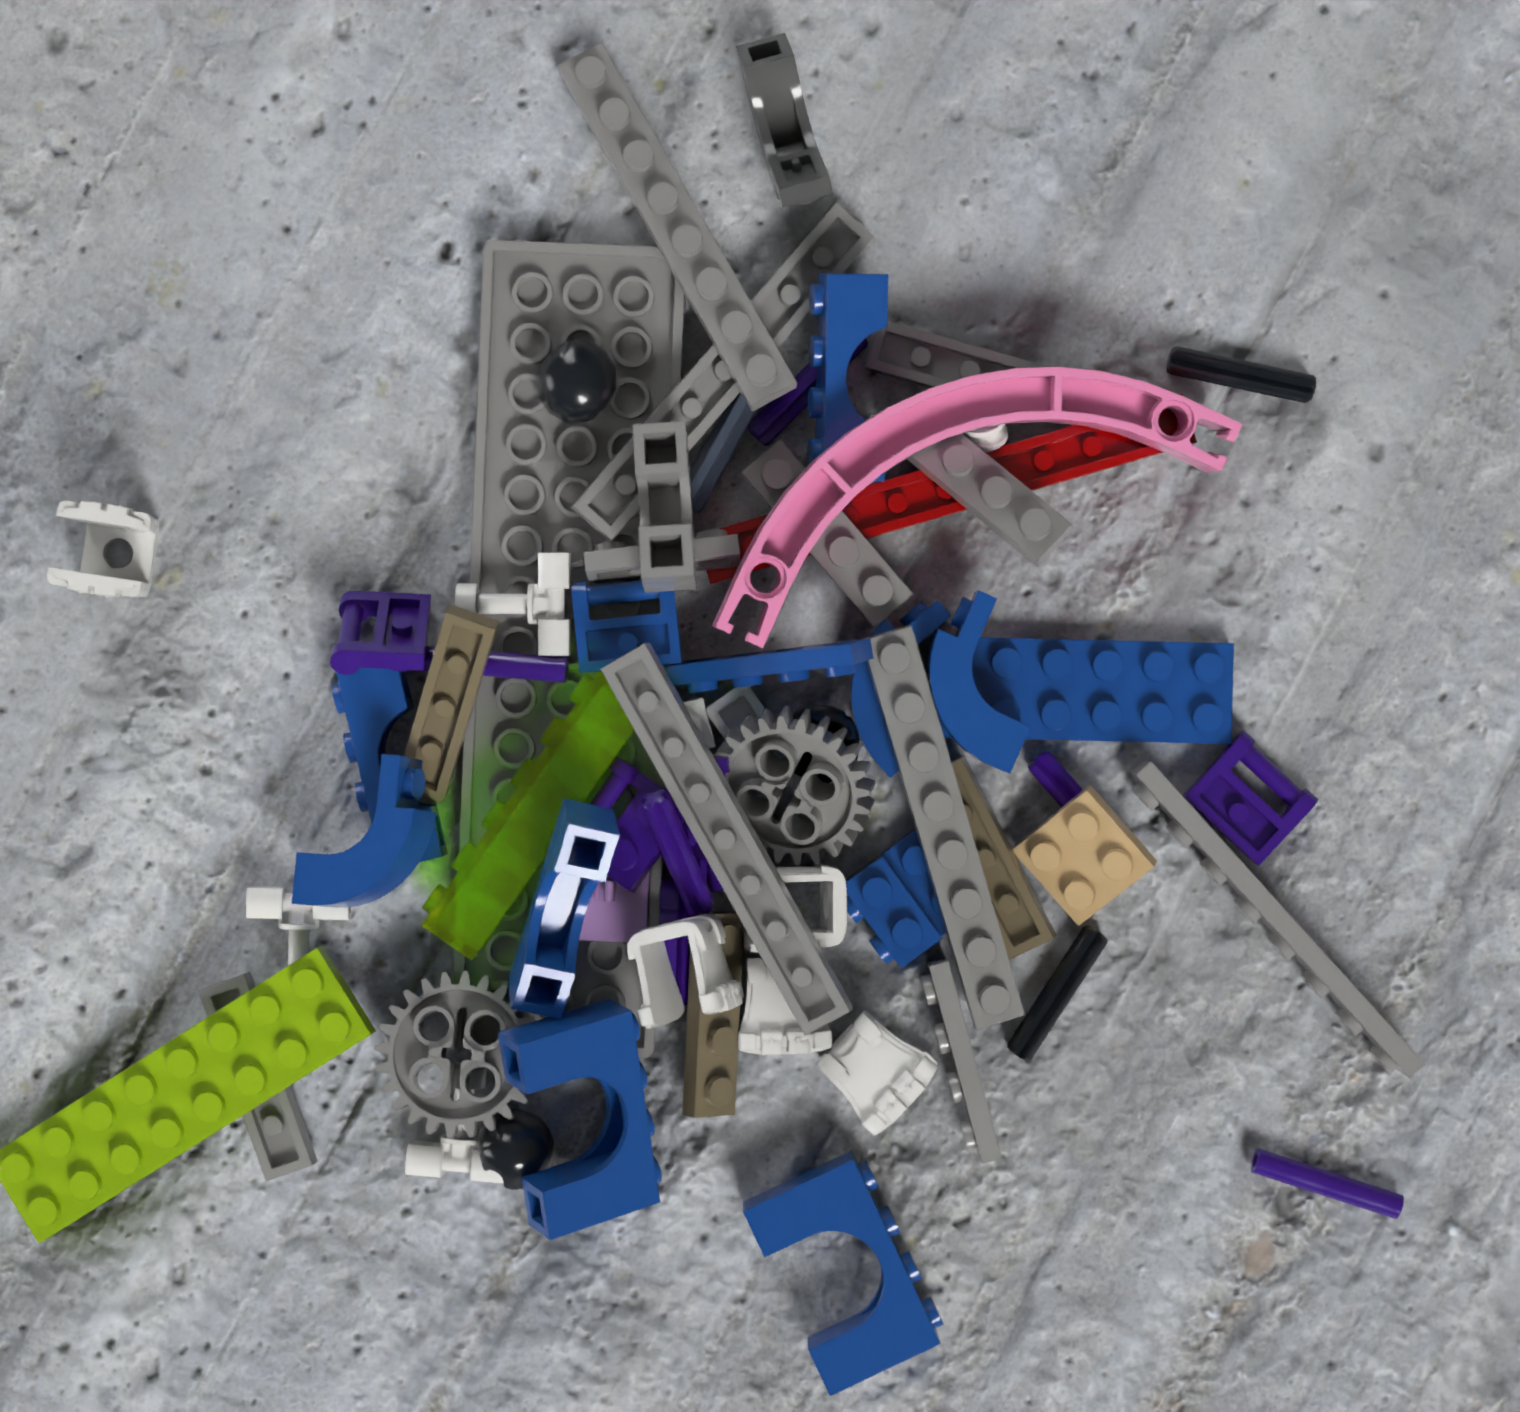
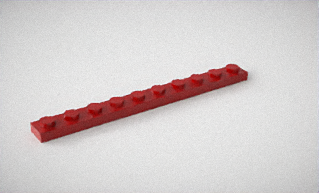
[696,394,1197,585]

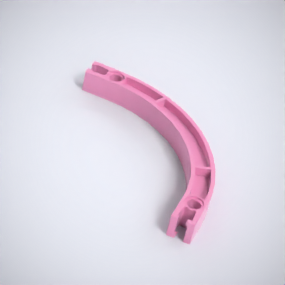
[712,367,1243,648]

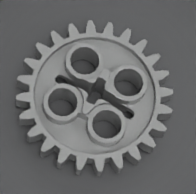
[715,706,876,865]
[374,971,536,1139]

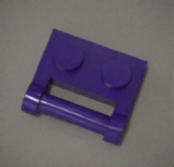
[330,591,431,675]
[1182,730,1318,866]
[589,756,685,893]

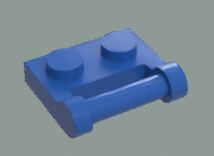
[571,580,682,673]

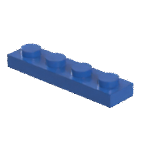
[665,638,874,693]

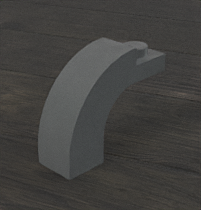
[736,33,833,207]

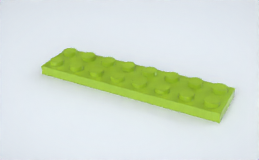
[0,945,376,1244]

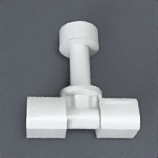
[455,553,571,656]
[246,886,352,966]
[405,1063,503,1183]

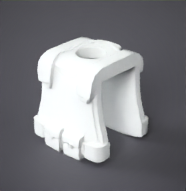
[47,500,160,598]
[743,862,847,952]
[627,914,744,1029]
[738,958,832,1055]
[816,1010,938,1136]

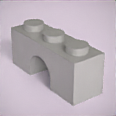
[633,421,697,593]

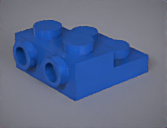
[845,829,946,968]

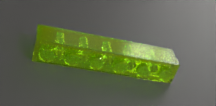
[421,671,635,961]

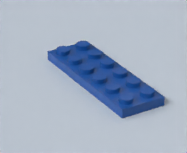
[929,636,1234,744]

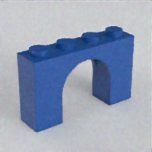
[498,999,662,1240]
[743,1150,944,1396]

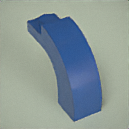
[926,590,1031,774]
[850,600,951,778]
[291,754,436,908]

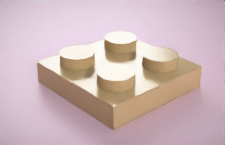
[1013,785,1157,926]

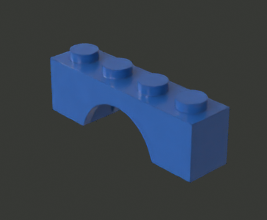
[807,273,888,481]
[332,668,448,862]
[508,798,620,1019]

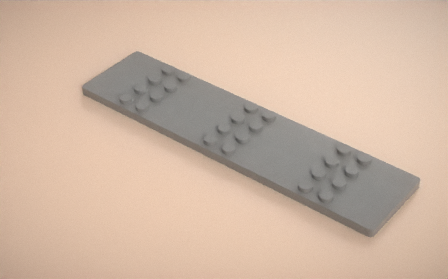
[454,240,685,1058]

